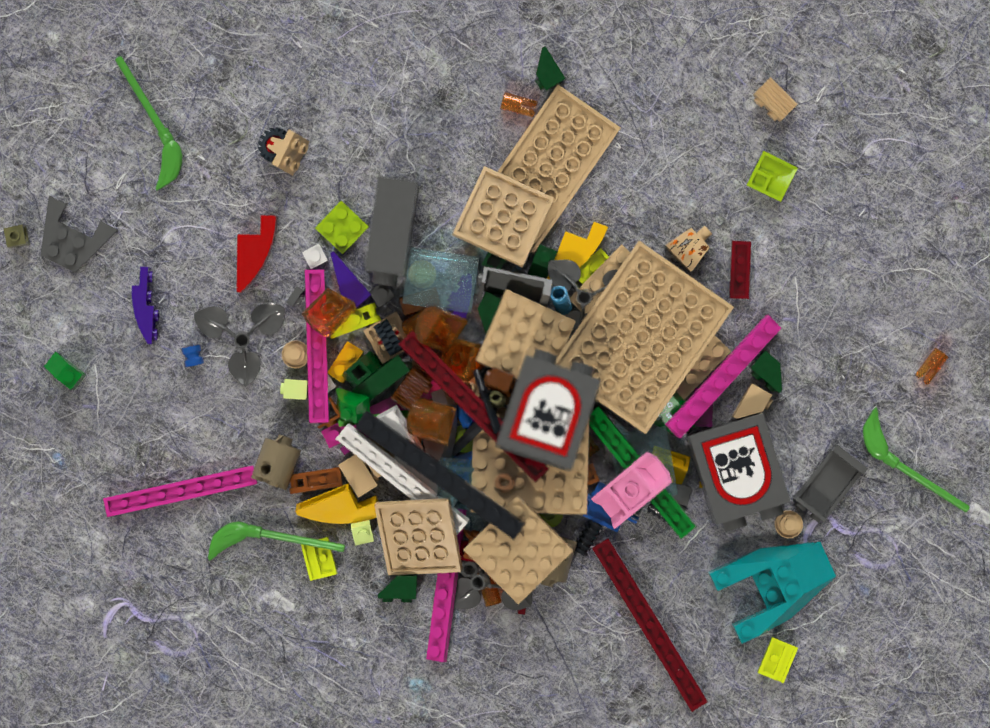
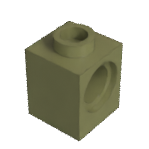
[3,225,30,248]

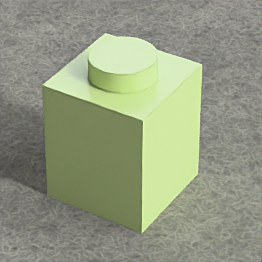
[280,379,308,400]
[351,520,374,546]

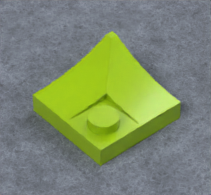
[746,151,798,202]

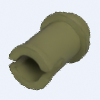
[490,391,506,408]

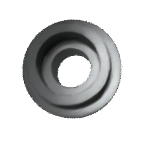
[461,560,479,578]

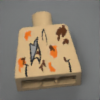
[665,226,712,273]

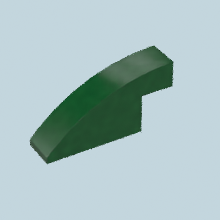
[351,355,410,402]

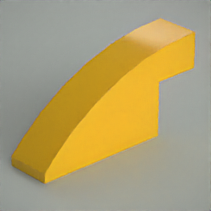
[547,222,608,279]
[295,483,379,524]

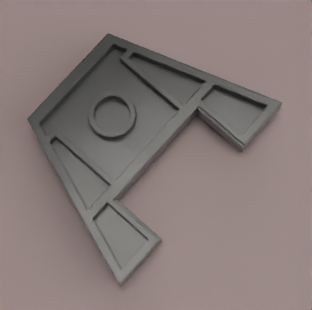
[41,196,118,273]

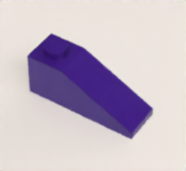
[330,251,371,310]

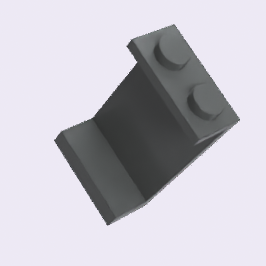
[474,266,553,307]

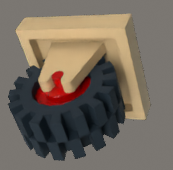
[258,127,310,176]
[363,312,409,364]

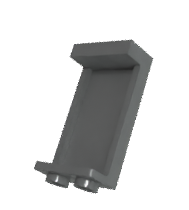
[793,444,868,523]

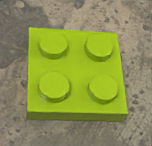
[315,201,369,254]

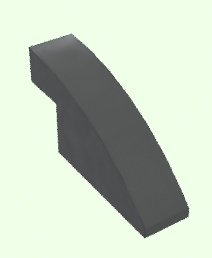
[417,389,457,467]

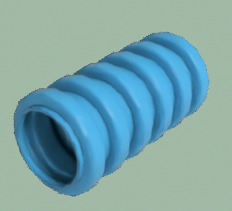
[550,286,572,315]

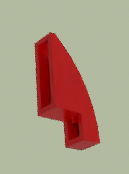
[237,215,278,293]

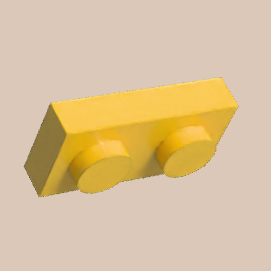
[327,341,364,383]

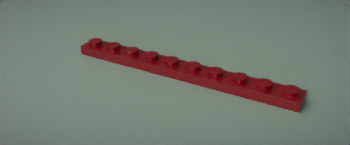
[399,330,549,483]
[592,538,708,712]

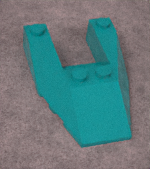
[708,541,836,644]

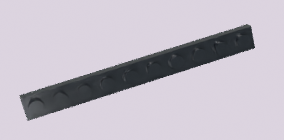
[356,411,526,540]

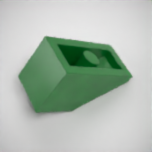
[44,351,86,390]
[336,388,370,424]

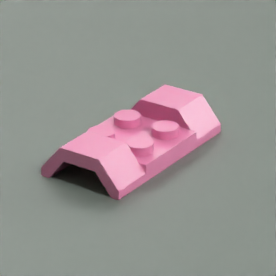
[591,452,672,529]

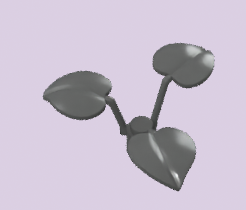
[548,259,618,338]
[194,303,285,386]
[454,569,532,610]

